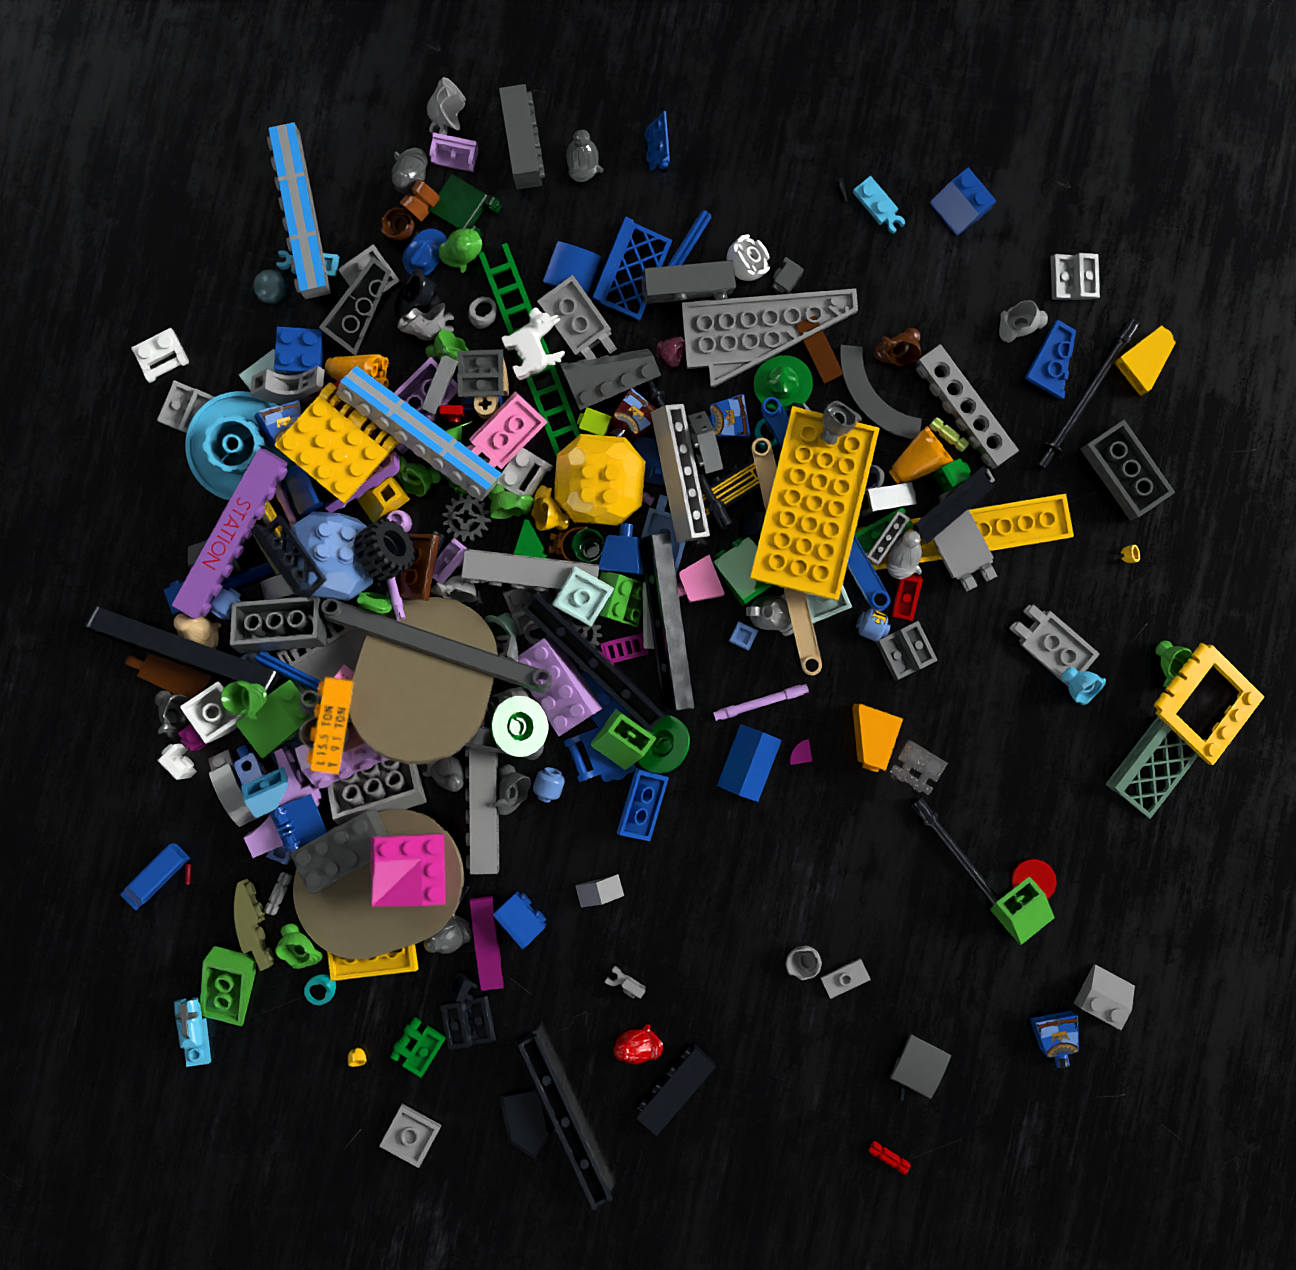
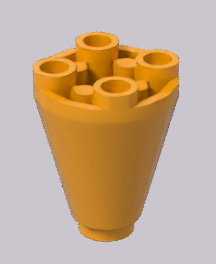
[325,354,389,388]
[889,426,954,484]

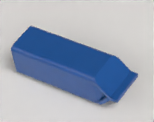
[120,843,190,910]

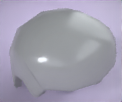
[785,945,822,980]

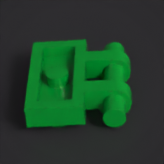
[390,1017,446,1078]

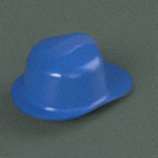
[402,229,447,276]

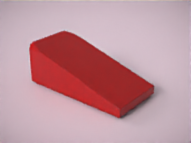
[891,574,923,621]

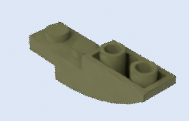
[234,878,274,971]

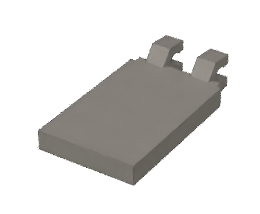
[538,275,617,360]
[933,510,997,592]
[1009,605,1099,686]

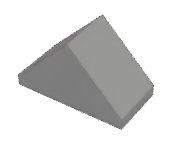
[576,874,624,907]

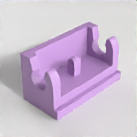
[430,133,479,173]
[433,537,467,584]

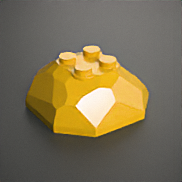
[554,434,646,526]

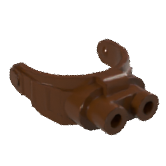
[549,526,589,561]

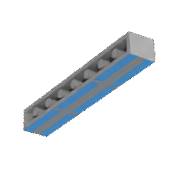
[267,122,331,299]
[336,366,502,502]

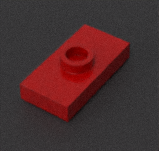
[440,405,468,424]

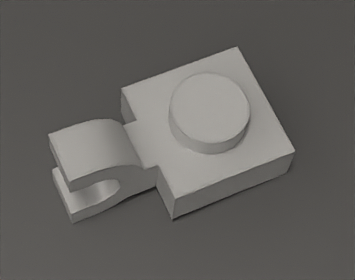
[605,966,645,999]

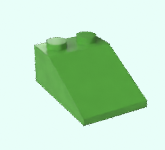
[235,680,314,760]
[200,946,257,1026]

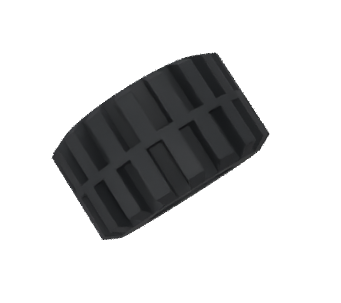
[354,519,415,581]

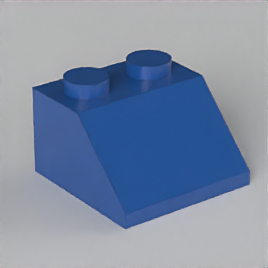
[930,167,996,236]
[282,465,326,518]
[493,891,546,949]

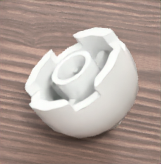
[726,235,770,281]

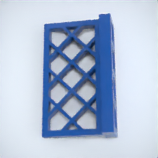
[591,217,672,321]

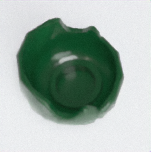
[571,528,605,564]

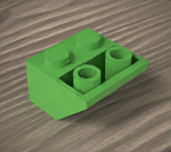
[598,571,643,628]
[590,709,656,770]
[990,876,1054,945]

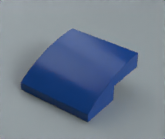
[543,241,602,296]

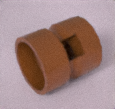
[399,179,441,222]

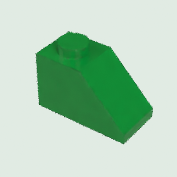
[933,459,971,493]
[514,519,547,558]

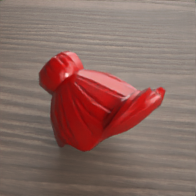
[613,1024,663,1065]

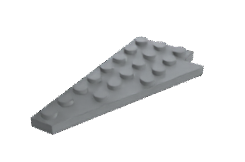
[682,289,858,388]

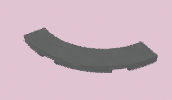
[840,345,921,441]

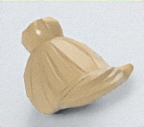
[174,613,222,649]

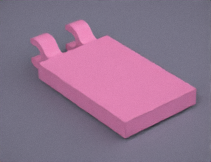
[467,391,547,469]

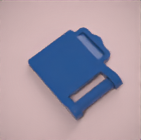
[563,728,635,782]

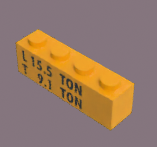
[306,676,353,774]

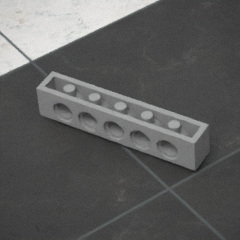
[915,344,1019,469]

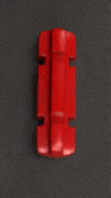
[868,1141,911,1174]

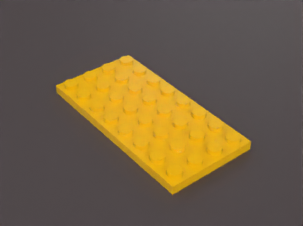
[750,406,880,601]

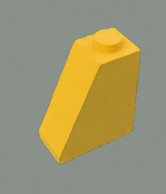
[1114,326,1176,396]

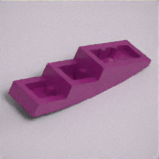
[470,896,504,991]

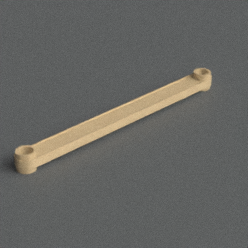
[752,438,822,675]

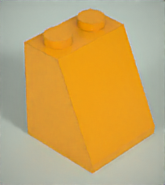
[852,704,903,773]

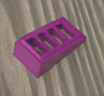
[600,633,649,663]

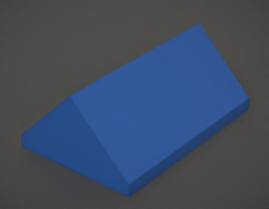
[717,724,782,802]
[617,768,669,841]

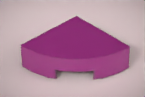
[790,739,812,765]

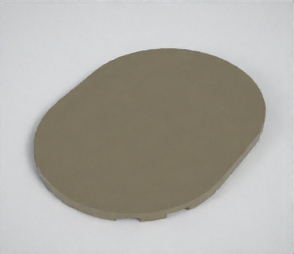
[349,597,497,764]
[293,809,464,959]

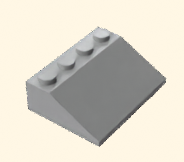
[327,760,426,826]

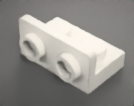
[158,744,197,780]

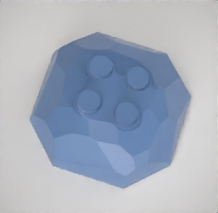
[286,512,374,601]

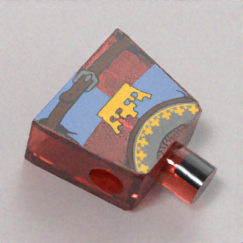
[610,388,656,442]

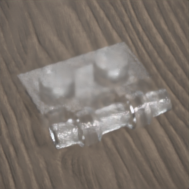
[890,740,948,795]

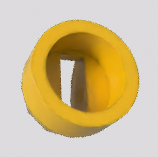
[1121,545,1140,563]
[348,1048,367,1067]

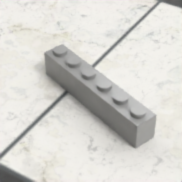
[651,404,710,543]
[462,549,599,593]
[465,746,499,874]

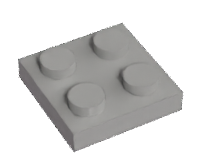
[380,1104,441,1168]

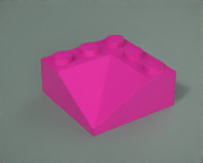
[370,833,445,907]

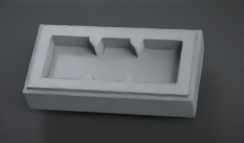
[820,958,871,999]

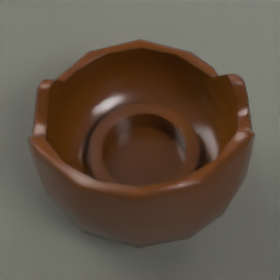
[381,207,414,241]

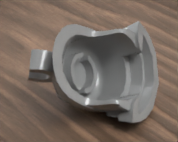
[427,77,466,135]
[397,303,454,341]
[746,594,794,636]

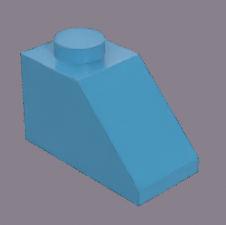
[241,767,289,818]

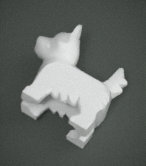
[501,307,565,381]

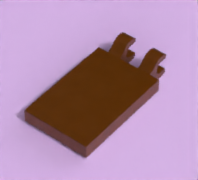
[125,653,213,700]

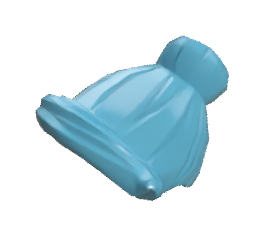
[1061,667,1106,705]

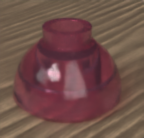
[657,337,685,367]

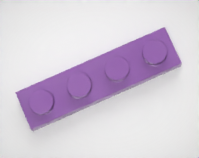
[325,451,400,513]

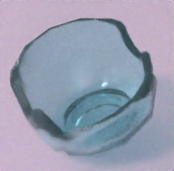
[253,270,289,304]

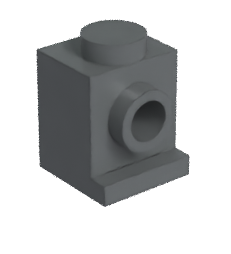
[771,257,804,295]

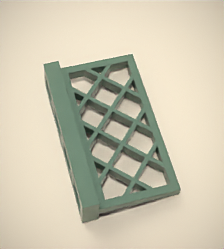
[1105,717,1199,819]

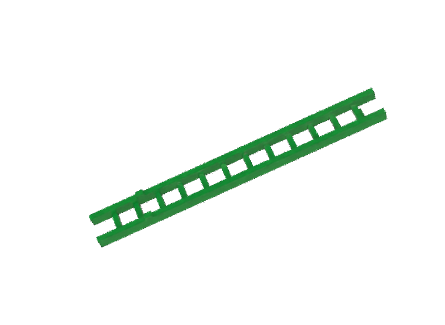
[478,243,580,458]

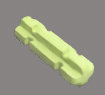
[929,418,969,452]

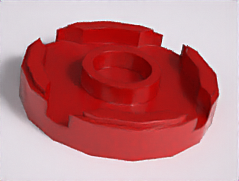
[1011,859,1057,900]

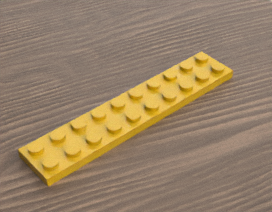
[855,494,1074,570]

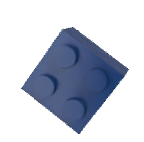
[274,326,325,376]

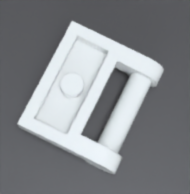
[132,328,189,383]
[497,448,553,498]

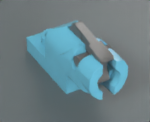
[174,997,211,1067]

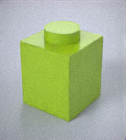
[577,408,612,436]

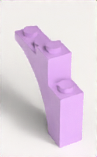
[244,745,323,858]

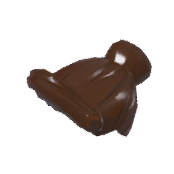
[873,328,921,366]

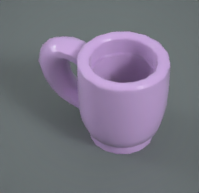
[386,510,412,533]

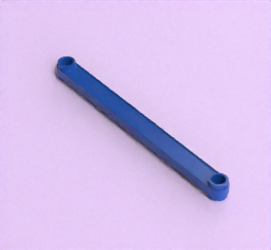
[761,397,890,612]

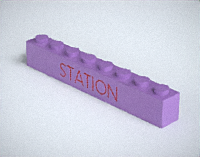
[172,449,288,619]

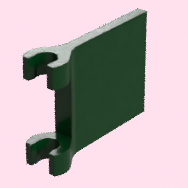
[429,174,502,238]

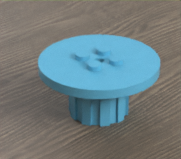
[185,391,296,500]

